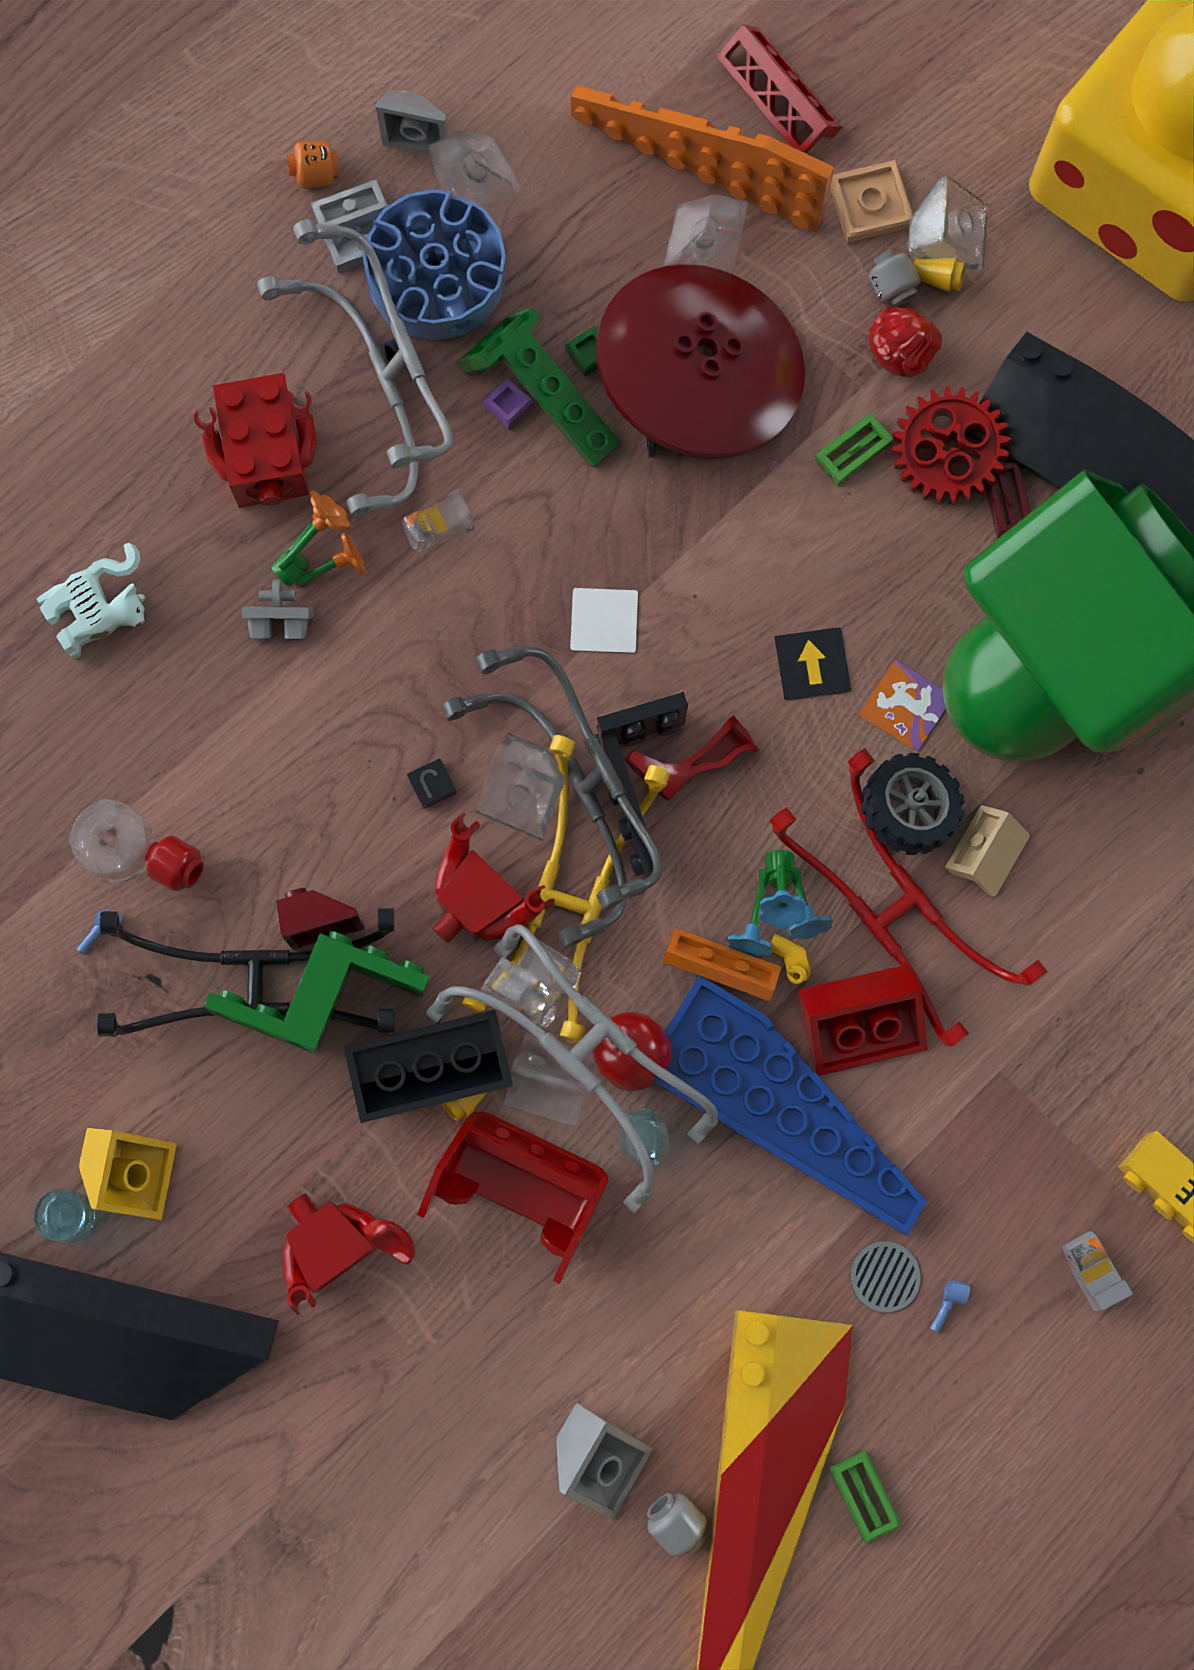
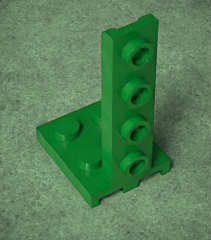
[456,307,620,466]

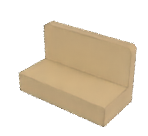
[945,805,1030,896]

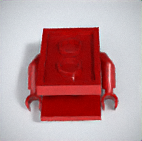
[194,373,318,508]

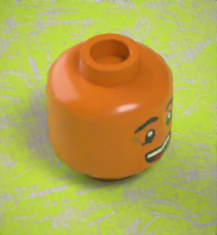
[287,140,339,188]

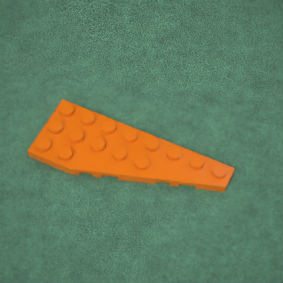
[571,85,835,233]

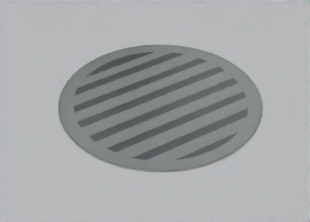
[851,1241,921,1313]

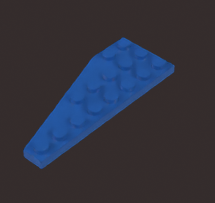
[652,976,927,1236]

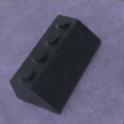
[343,1010,513,1123]

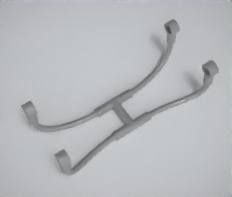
[257,219,453,517]
[426,924,718,1213]

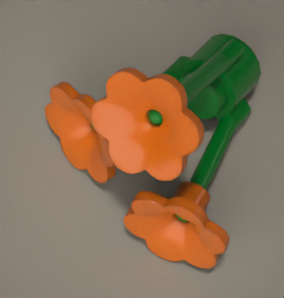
[271,489,367,587]

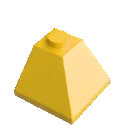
[79,1128,177,1220]

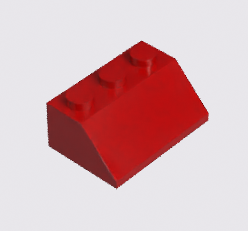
[798,964,928,1076]

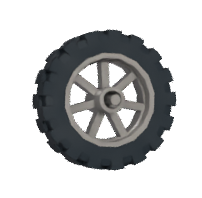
[861,753,965,855]

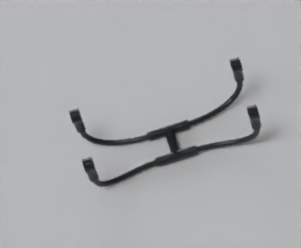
[97,908,395,1037]

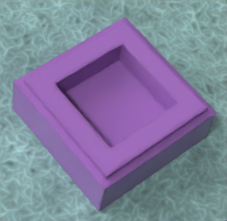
[483,378,534,430]

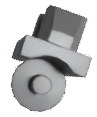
[242,580,313,639]

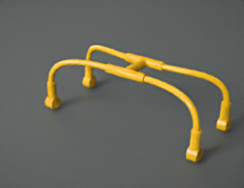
[462,735,670,1044]

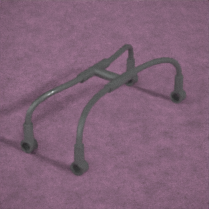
[442,646,663,949]

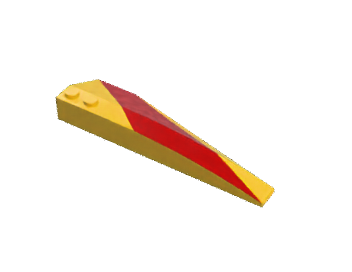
[697,1310,853,1670]

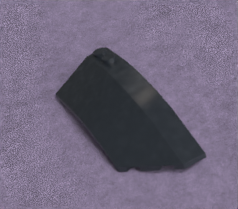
[967,331,1194,536]
[0,1252,279,1420]

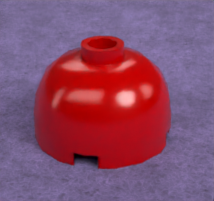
[593,1011,672,1091]

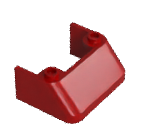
[417,1111,608,1284]

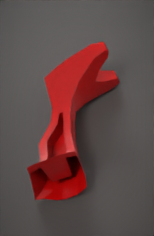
[625,715,761,801]

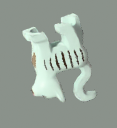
[36,543,146,659]

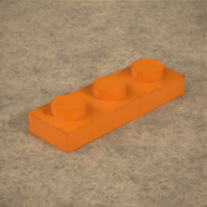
[663,928,782,1001]

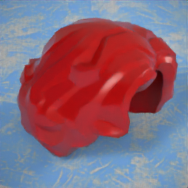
[868,307,942,377]

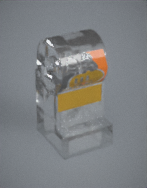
[401,489,474,552]

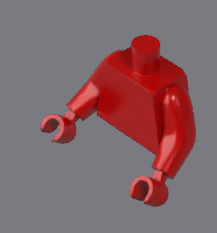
[432,813,555,944]

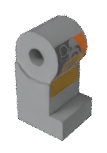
[1062,1231,1133,1311]

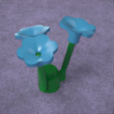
[727,850,833,957]

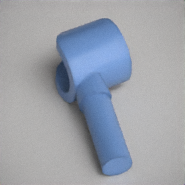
[77,909,124,955]
[930,1280,970,1333]

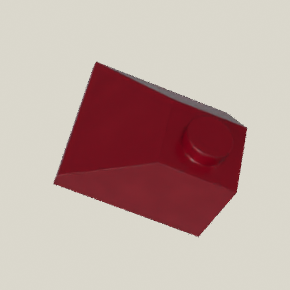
[276,888,365,950]

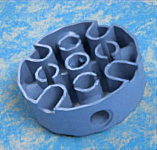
[362,189,507,341]

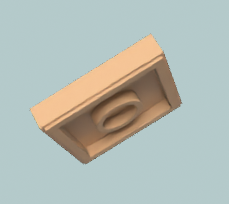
[830,160,915,243]

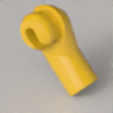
[770,933,811,985]

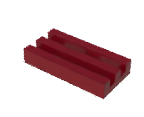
[984,462,1031,538]

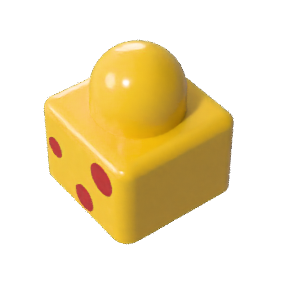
[1029,0,1194,302]

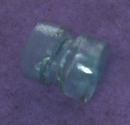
[34,1189,98,1242]

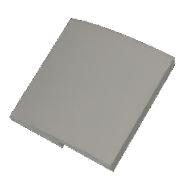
[310,179,388,274]

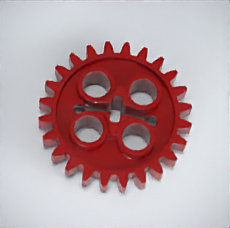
[892,386,1010,505]

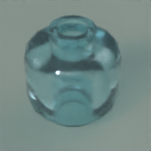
[617,1108,670,1168]

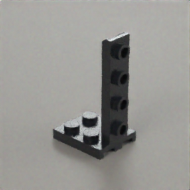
[596,692,688,880]

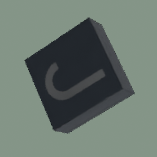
[407,758,457,809]

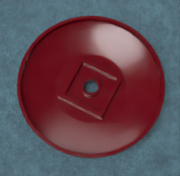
[596,264,805,459]

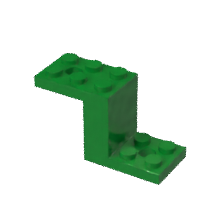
[204,931,429,1055]

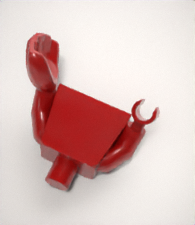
[282,1193,415,1315]

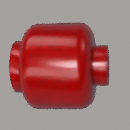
[145,835,204,891]

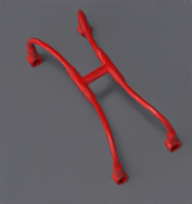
[769,748,1048,1048]

